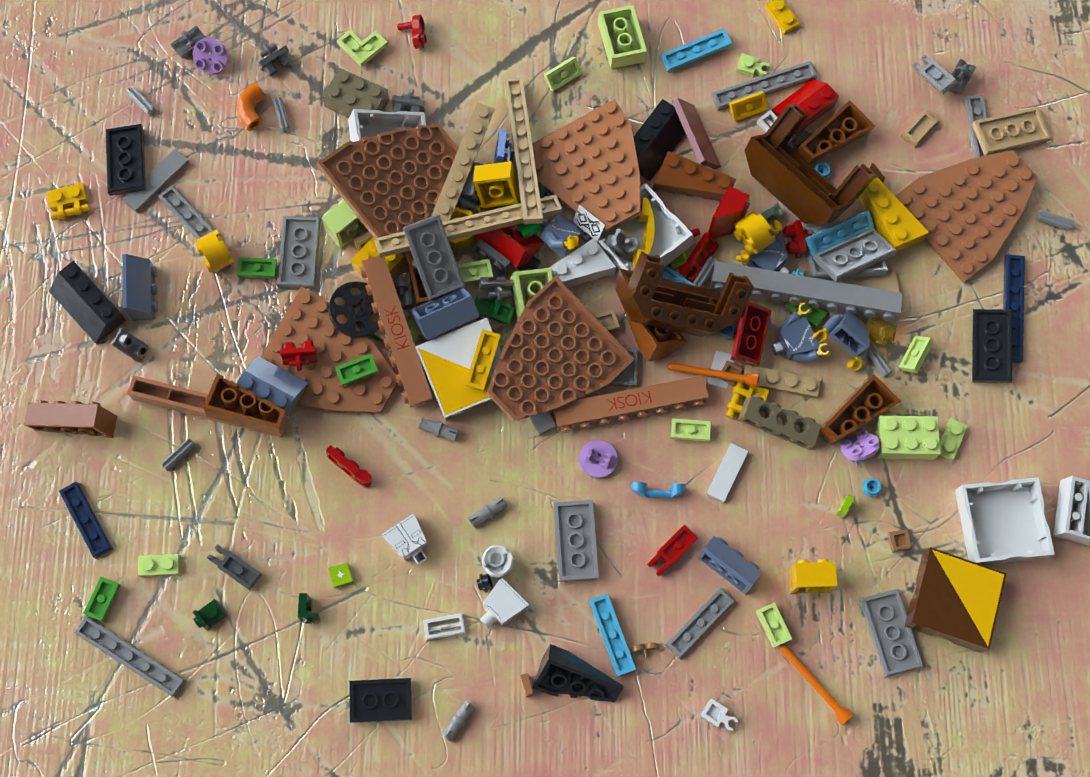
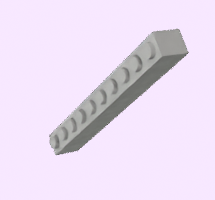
[710,261,903,322]

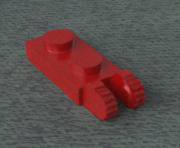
[679,232,719,283]
[326,445,372,488]
[647,524,698,576]

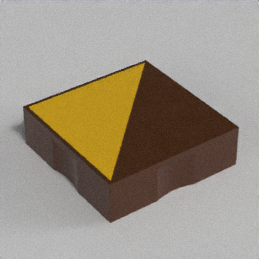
[904,547,1007,653]

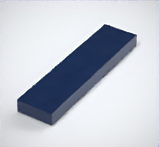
[59,481,113,559]

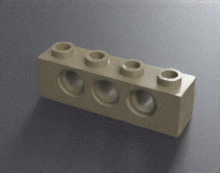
[738,395,821,449]

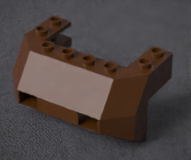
[745,104,877,224]
[616,251,754,337]

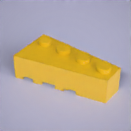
[859,177,929,253]

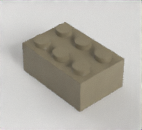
[322,68,389,118]

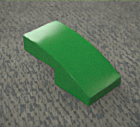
[474,296,515,324]

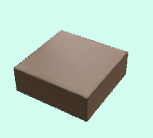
[719,360,744,387]
[887,529,913,553]
[521,673,534,697]

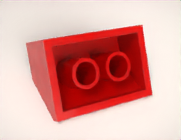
[771,79,839,136]
[708,186,750,239]
[474,225,544,268]
[730,301,772,366]

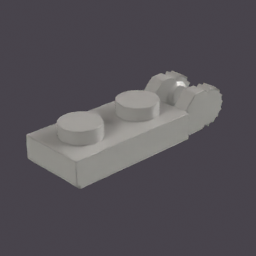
[913,55,958,95]

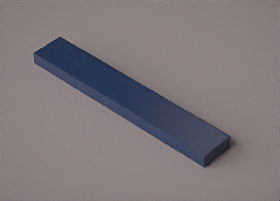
[1003,254,1025,363]

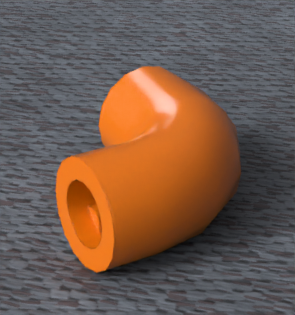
[237,82,266,131]

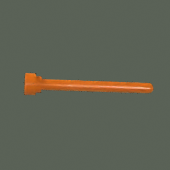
[668,363,760,388]
[779,644,854,725]

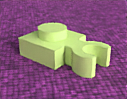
[736,53,770,77]

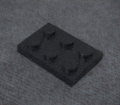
[349,678,412,723]

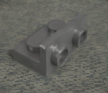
[472,239,511,280]

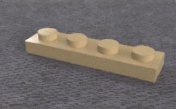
[743,364,820,398]

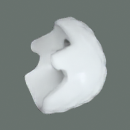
[482,545,514,578]

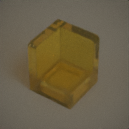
[867,319,898,344]

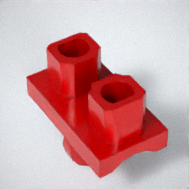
[782,220,813,258]
[280,340,318,371]

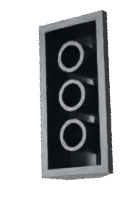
[634,99,686,181]
[49,261,126,345]

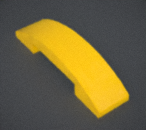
[632,197,655,271]

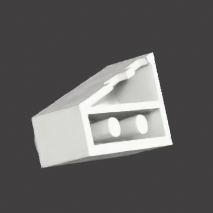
[549,238,616,288]
[1053,476,1090,546]

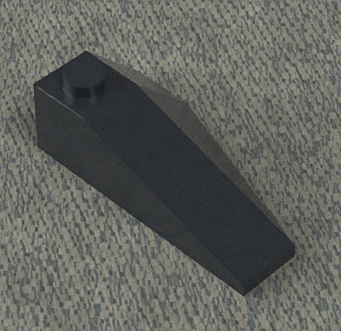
[533,644,623,702]

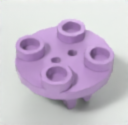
[193,37,229,74]
[840,429,880,466]
[579,440,618,478]

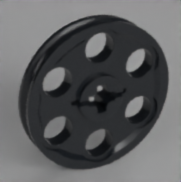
[328,281,380,338]

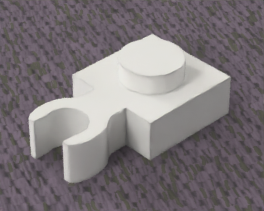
[700,698,738,731]

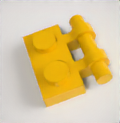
[46,182,90,220]
[726,381,769,419]

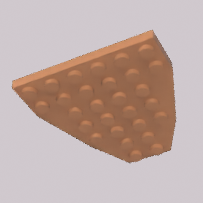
[532,99,641,232]
[316,123,459,238]
[896,150,1038,283]
[486,276,634,422]
[261,287,398,413]

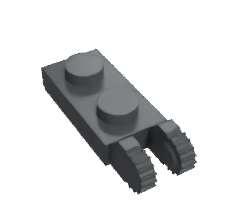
[207,544,262,591]

